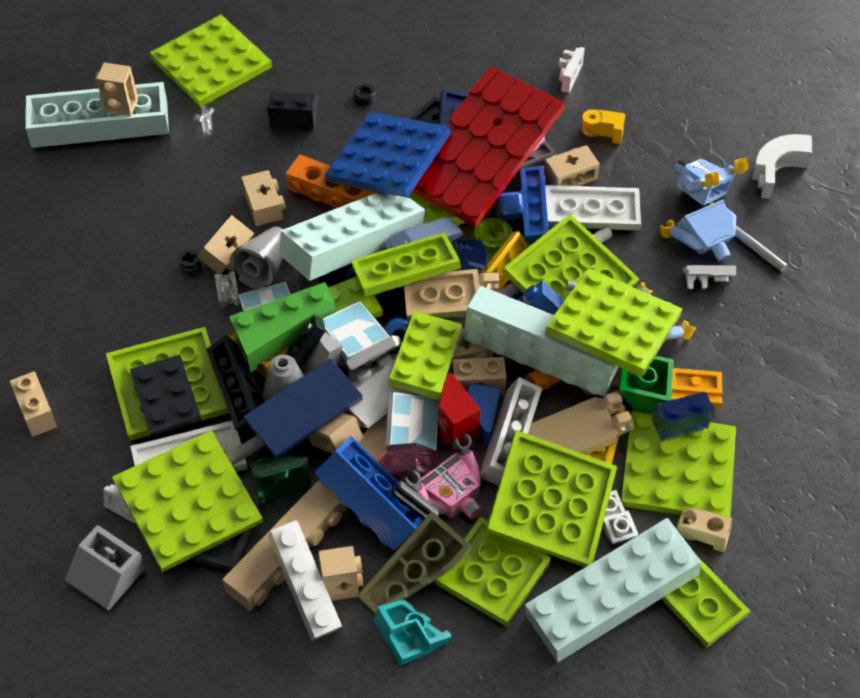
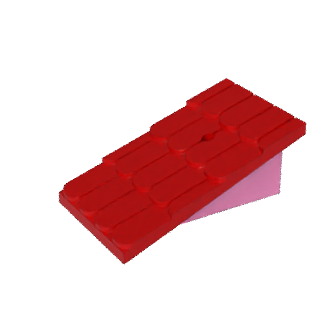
[412,66,565,228]

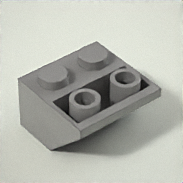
[65,525,145,611]

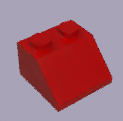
[437,372,481,452]

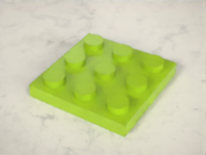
[435,517,551,627]

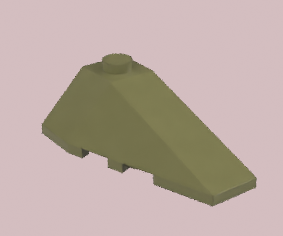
[358,511,472,613]

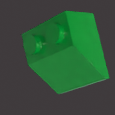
[619,356,674,415]

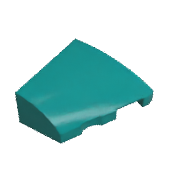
[374,599,452,666]

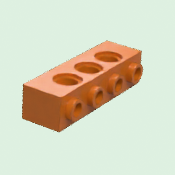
[286,154,377,209]

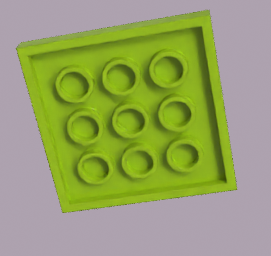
[150,15,272,107]
[502,214,639,303]
[545,268,682,377]
[106,327,229,441]
[621,411,736,518]
[112,430,262,572]
[485,430,617,568]

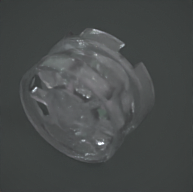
[215,271,240,308]

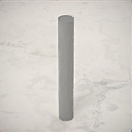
[735,226,788,272]

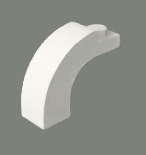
[752,134,812,199]

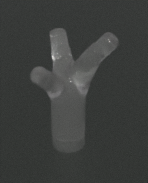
[194,105,215,136]

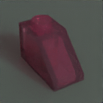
[384,443,439,478]

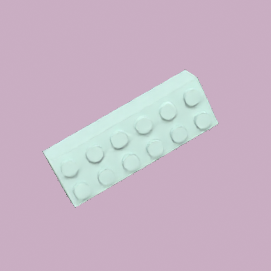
[26,82,169,148]
[279,192,425,281]
[464,286,619,397]
[525,518,701,663]

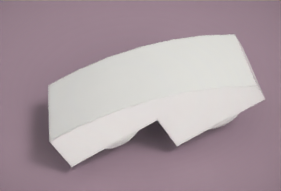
[602,490,638,545]

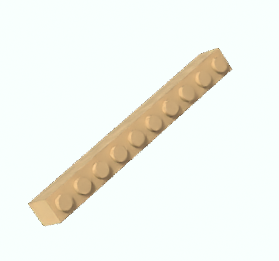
[222,414,407,611]

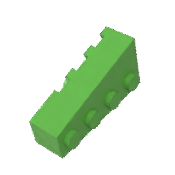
[229,282,336,373]

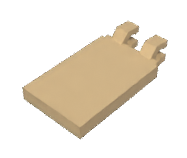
[404,269,501,321]
[528,391,634,455]

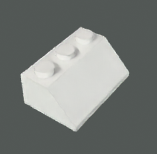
[344,353,412,428]

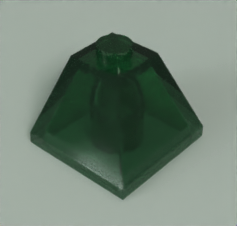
[249,456,311,503]

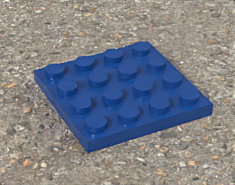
[325,112,451,198]

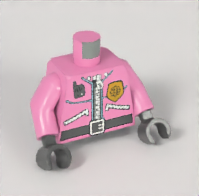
[401,434,482,519]

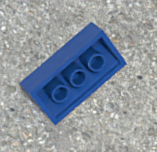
[315,436,423,551]

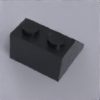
[267,91,320,129]

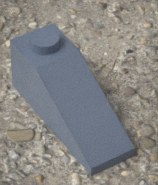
[384,216,463,249]

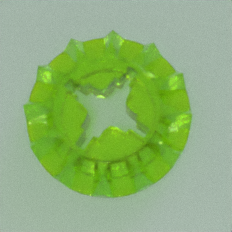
[474,217,512,250]

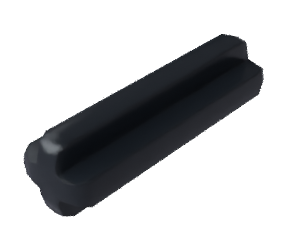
[392,481,440,519]

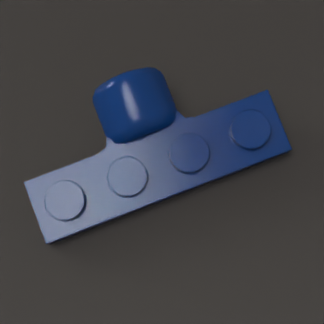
[498,166,549,243]

